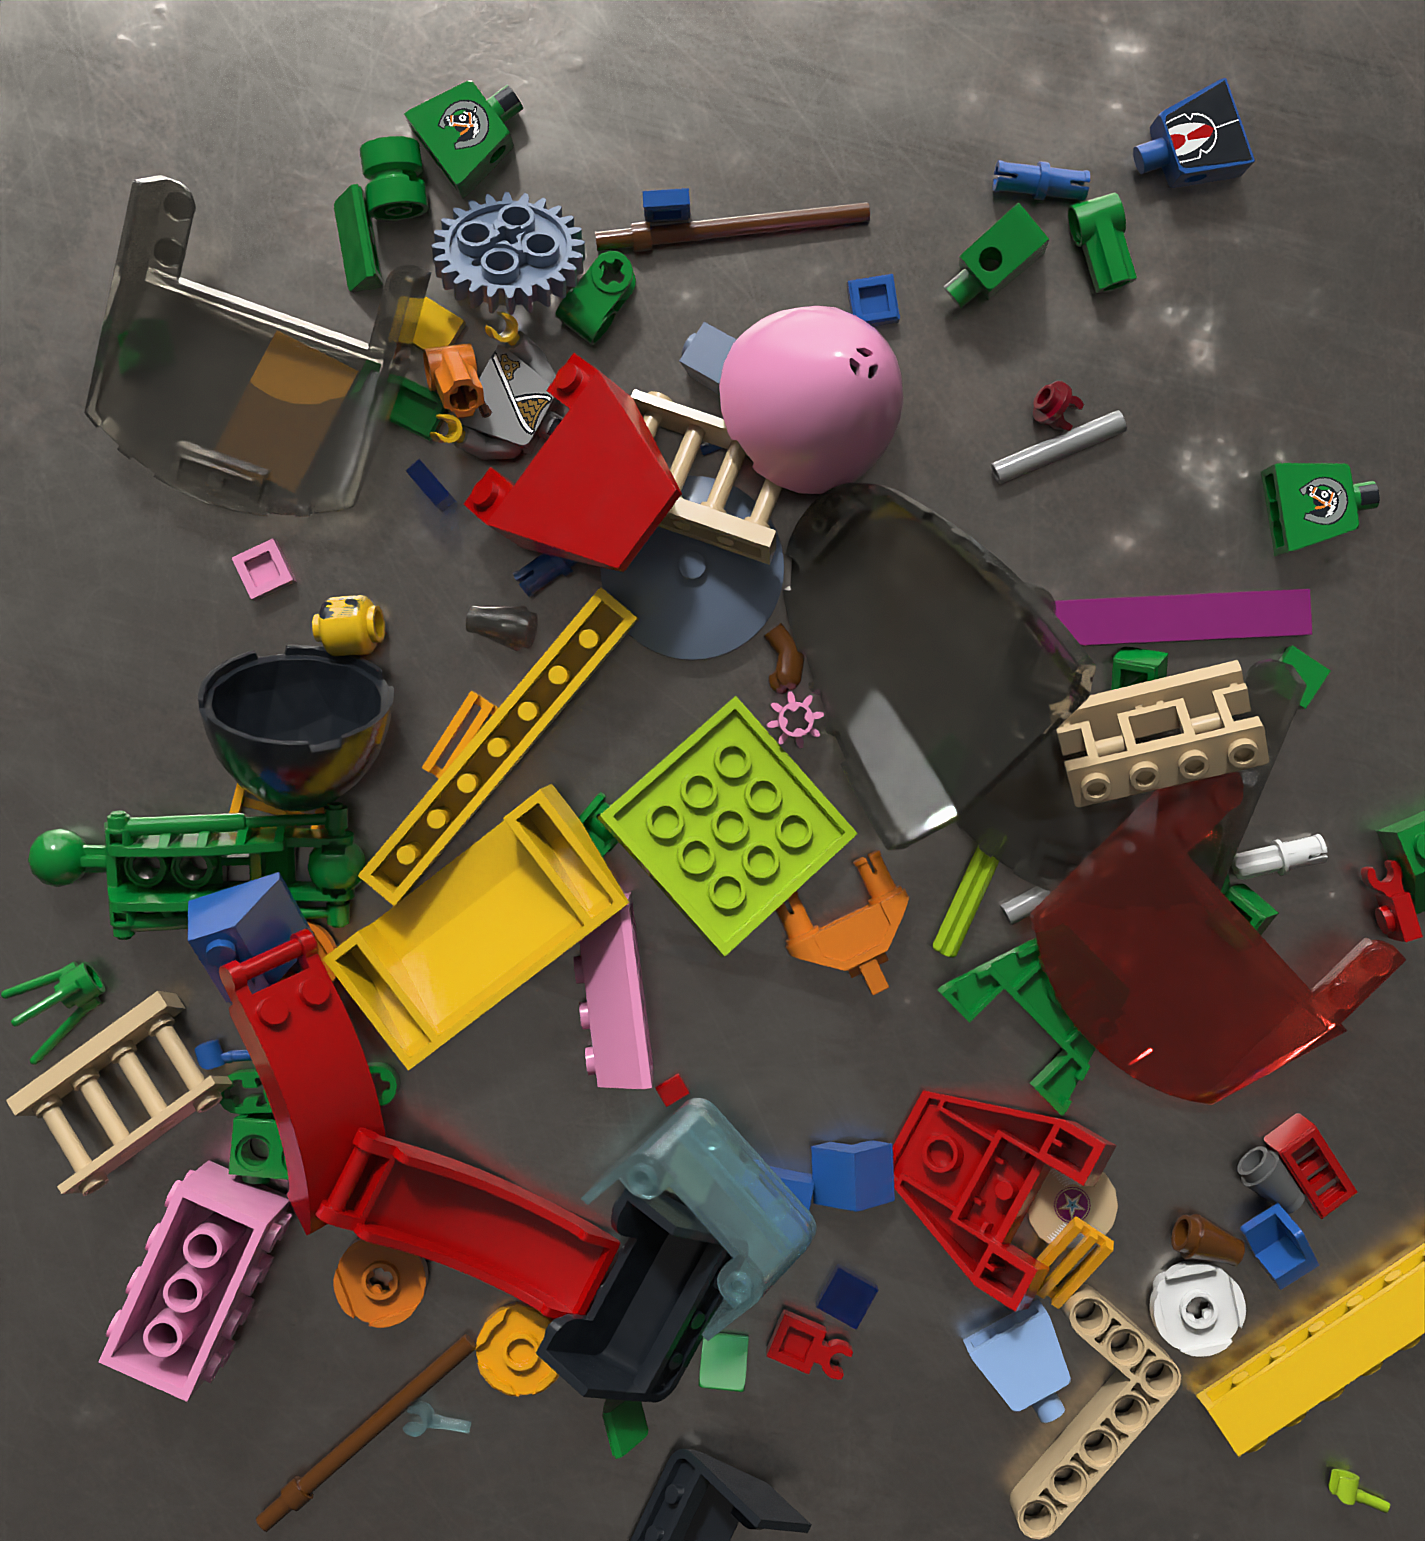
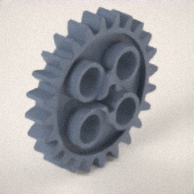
[432,192,585,315]

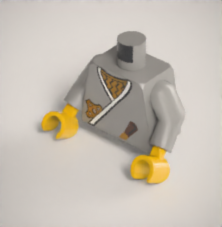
[430,311,563,460]

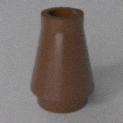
[1171,1214,1245,1266]

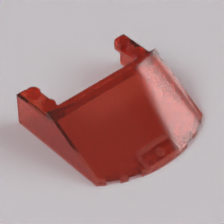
[1030,771,1406,1105]

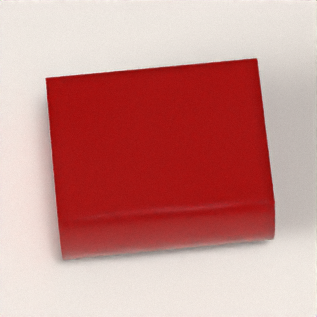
[655,1073,690,1107]

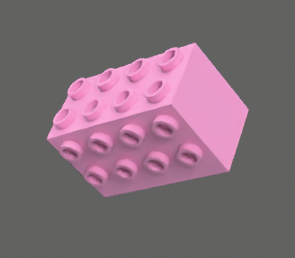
[99,1160,293,1402]

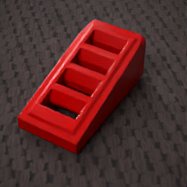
[1264,1114,1358,1219]

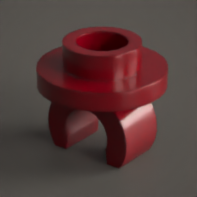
[1033,381,1084,431]

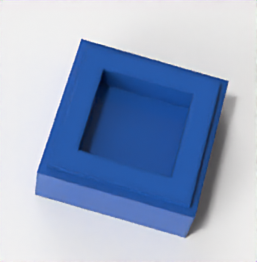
[642,188,690,222]
[847,274,900,327]

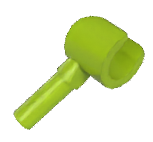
[1329,1469,1390,1513]

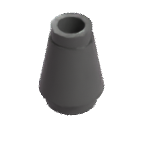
[1237,1146,1305,1214]

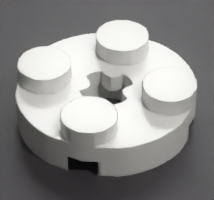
[1150,1260,1246,1357]

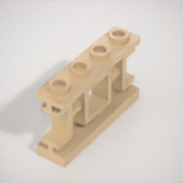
[1051,660,1269,807]

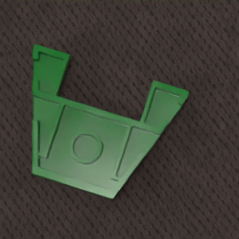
[938,923,1131,1116]

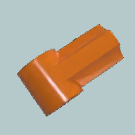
[423,343,484,418]

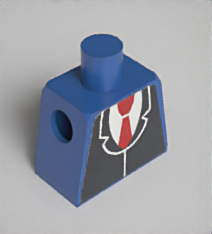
[1133,78,1255,188]

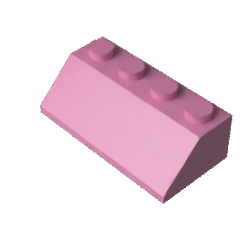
[573,892,654,1089]

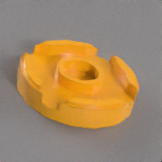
[476,1302,559,1397]

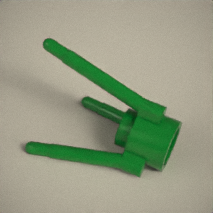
[1,961,105,1065]

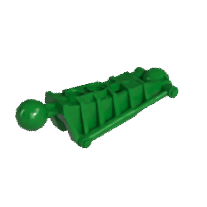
[28,802,367,940]

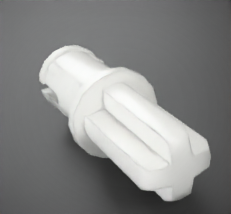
[1231,834,1328,880]

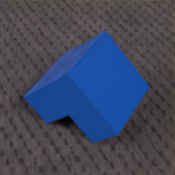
[811,1140,895,1212]

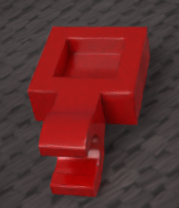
[1361,860,1423,942]

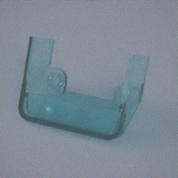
[581,1098,817,1341]

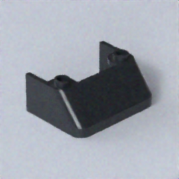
[630,1449,812,1541]

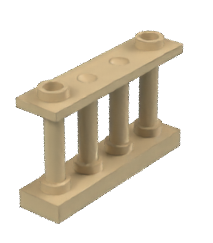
[631,389,782,565]
[6,991,233,1196]

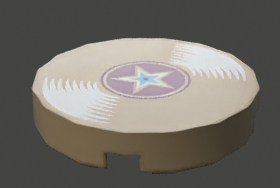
[1026,1167,1118,1251]

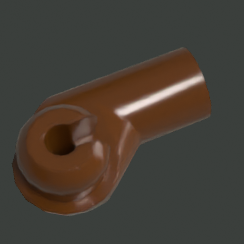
[763,623,805,694]

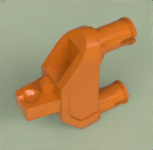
[775,850,909,995]

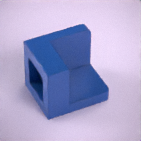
[1240,1203,1320,1290]

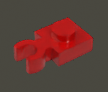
[766,1309,853,1380]

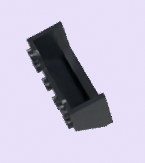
[536,1187,748,1403]

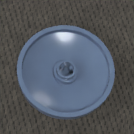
[600,476,784,661]

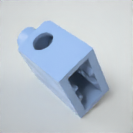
[963,1299,1071,1423]

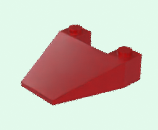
[463,353,682,572]
[893,1090,1116,1312]

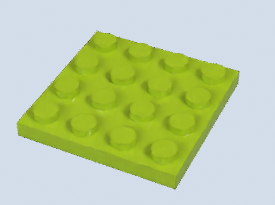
[597,696,858,958]

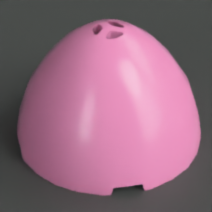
[719,306,903,494]

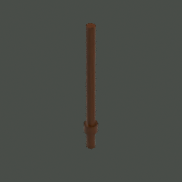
[595,202,870,252]
[256,1334,476,1532]

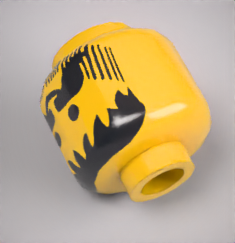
[312,595,385,656]

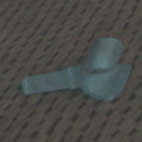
[403,1402,471,1437]

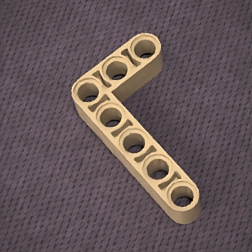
[1010,1284,1181,1540]

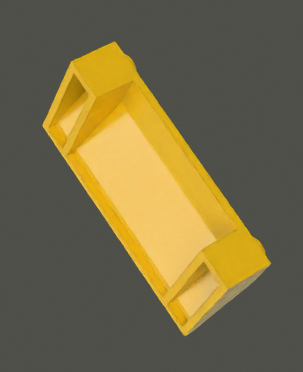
[323,784,629,1071]

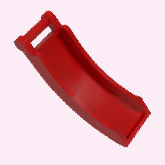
[219,929,386,1235]
[315,1127,621,1319]

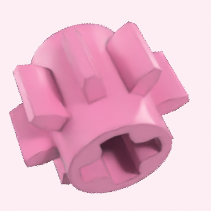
[766,691,824,748]

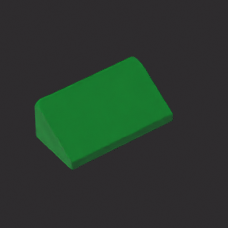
[334,184,383,293]

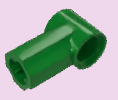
[1068,192,1137,293]

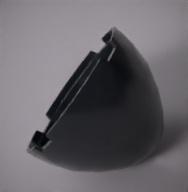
[198,645,394,812]

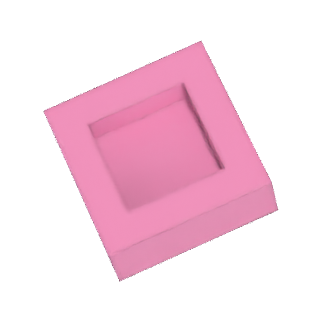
[232,538,297,601]

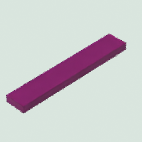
[1033,589,1312,648]

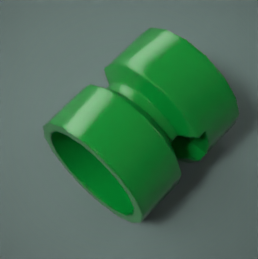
[359,136,429,221]

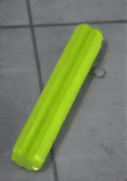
[933,828,1009,958]

